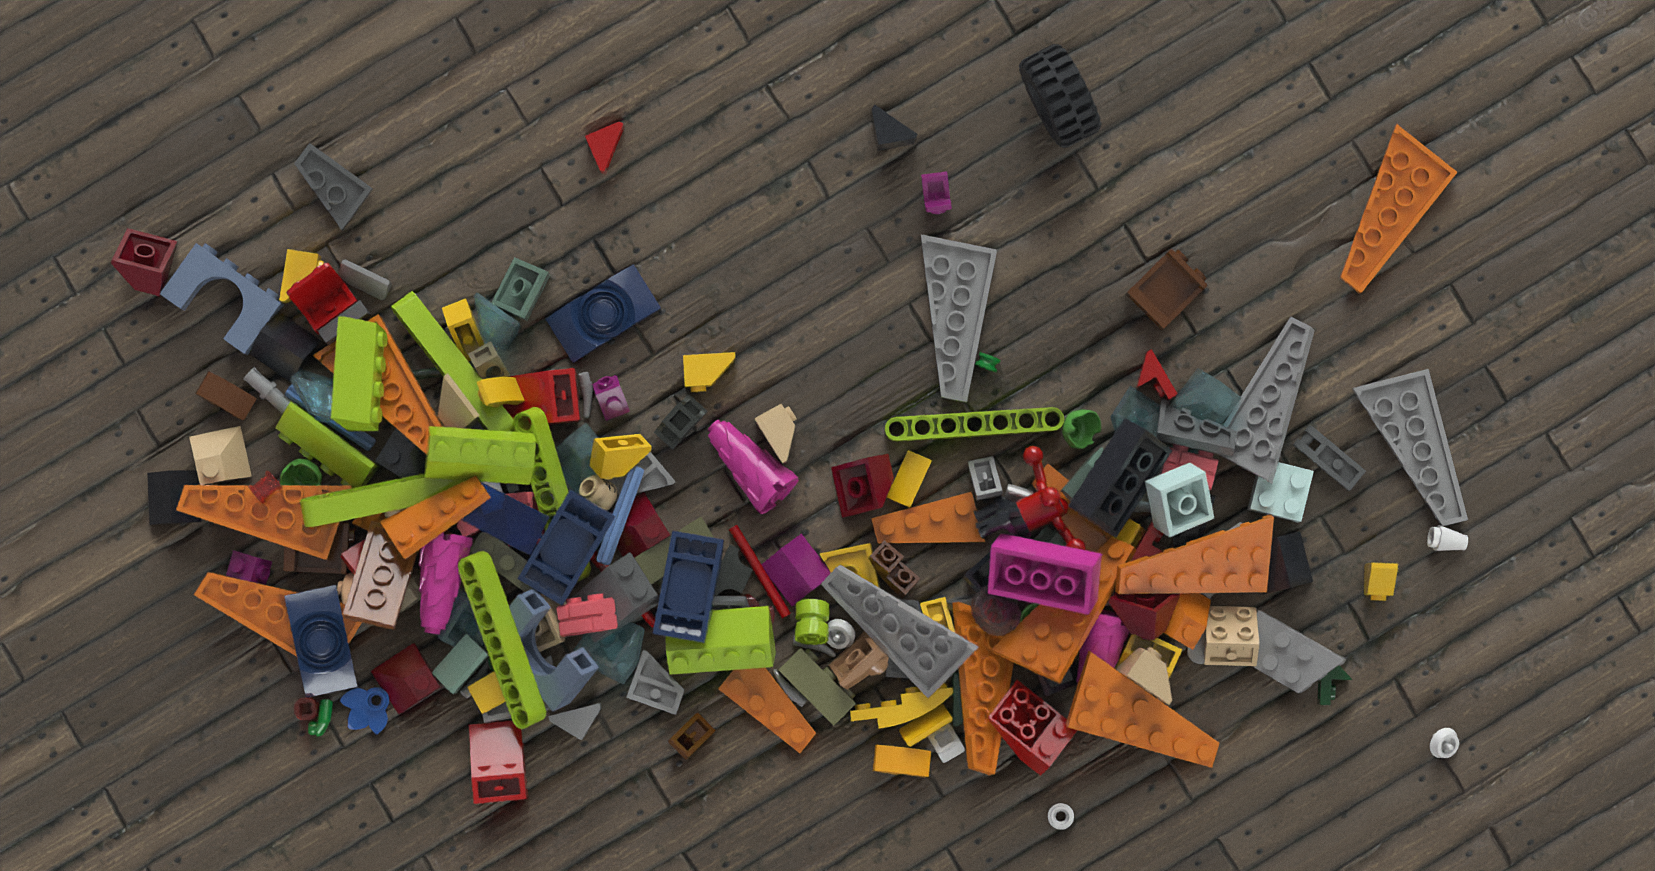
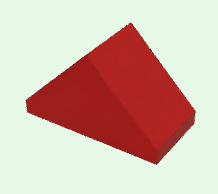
[585,122,625,174]

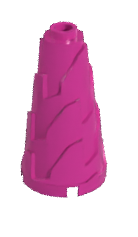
[708,420,799,514]
[419,533,473,635]
[1076,609,1129,685]

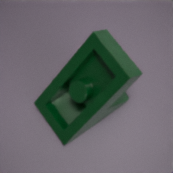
[1317,666,1352,705]

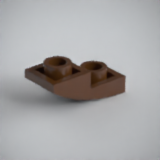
[195,371,257,421]
[868,540,921,599]

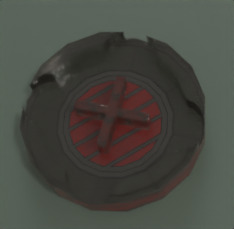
[971,586,1022,636]

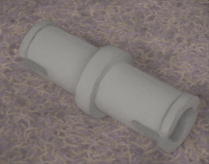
[243,367,293,414]

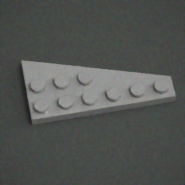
[921,235,997,403]
[1216,317,1315,483]
[1352,369,1468,526]
[821,565,979,698]

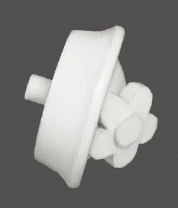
[827,619,855,649]
[1430,728,1459,758]

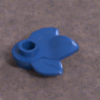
[340,687,390,734]

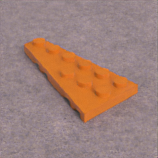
[1340,124,1458,294]
[313,314,443,454]
[176,485,352,560]
[991,537,1136,683]
[194,572,362,657]
[952,602,1019,775]
[1065,651,1219,768]

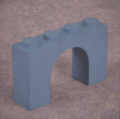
[160,243,284,356]
[509,589,599,712]

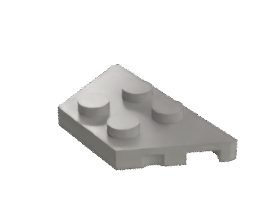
[1254,610,1346,693]

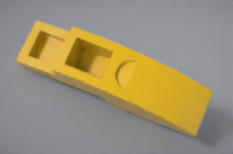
[850,683,953,728]

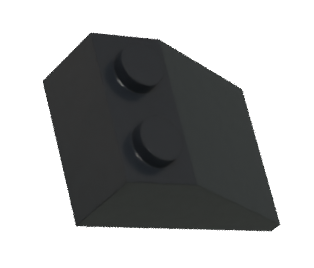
[375,428,426,478]

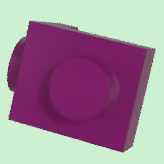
[921,171,952,214]
[593,375,630,421]
[226,550,272,585]

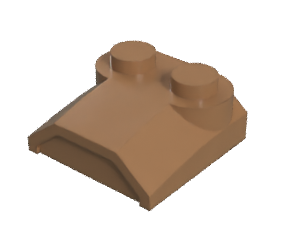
[829,631,889,689]

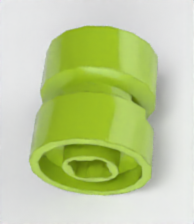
[795,599,830,645]

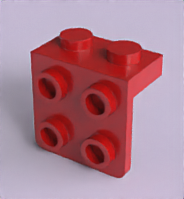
[286,263,358,335]

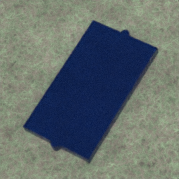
[461,482,549,555]

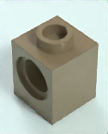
[468,341,511,380]

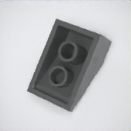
[572,553,659,644]

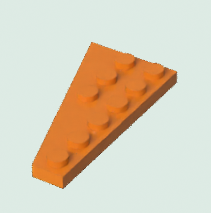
[1115,514,1274,594]

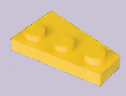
[820,543,880,588]

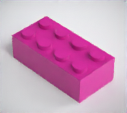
[988,533,1102,614]

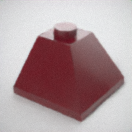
[111,228,177,296]
[831,454,894,518]
[611,492,670,559]
[1109,593,1180,640]
[371,643,442,715]

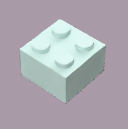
[1247,462,1314,523]
[1145,463,1214,537]

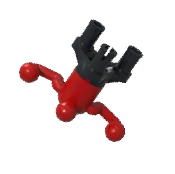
[973,446,1086,551]

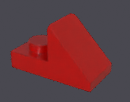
[1136,349,1178,400]
[1131,520,1164,561]

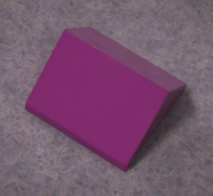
[761,534,831,606]

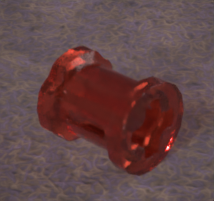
[248,470,283,504]
[294,697,320,720]

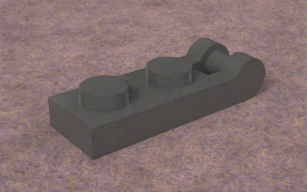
[1293,425,1366,491]

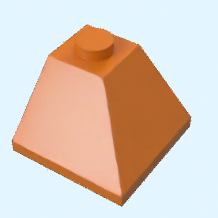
[1164,593,1211,650]

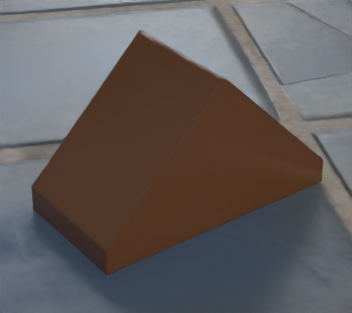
[668,712,716,760]

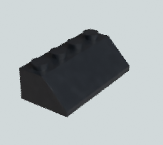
[1068,418,1173,538]

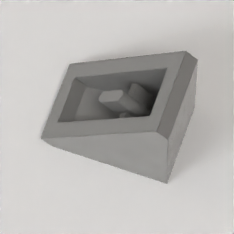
[968,456,1003,501]
[549,703,602,740]

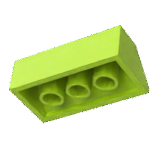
[331,316,388,432]
[275,402,380,488]
[425,426,536,485]
[666,606,776,675]

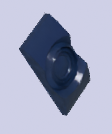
[546,264,661,363]
[517,489,616,606]
[653,531,724,643]
[284,584,357,698]

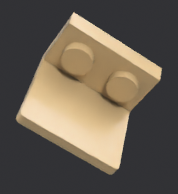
[1204,606,1259,666]

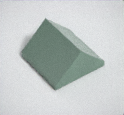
[491,257,550,321]
[432,633,489,694]

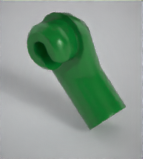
[308,699,333,737]

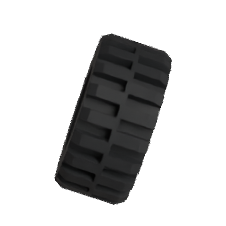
[1019,44,1101,148]

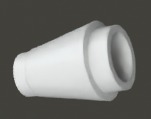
[1427,525,1468,551]

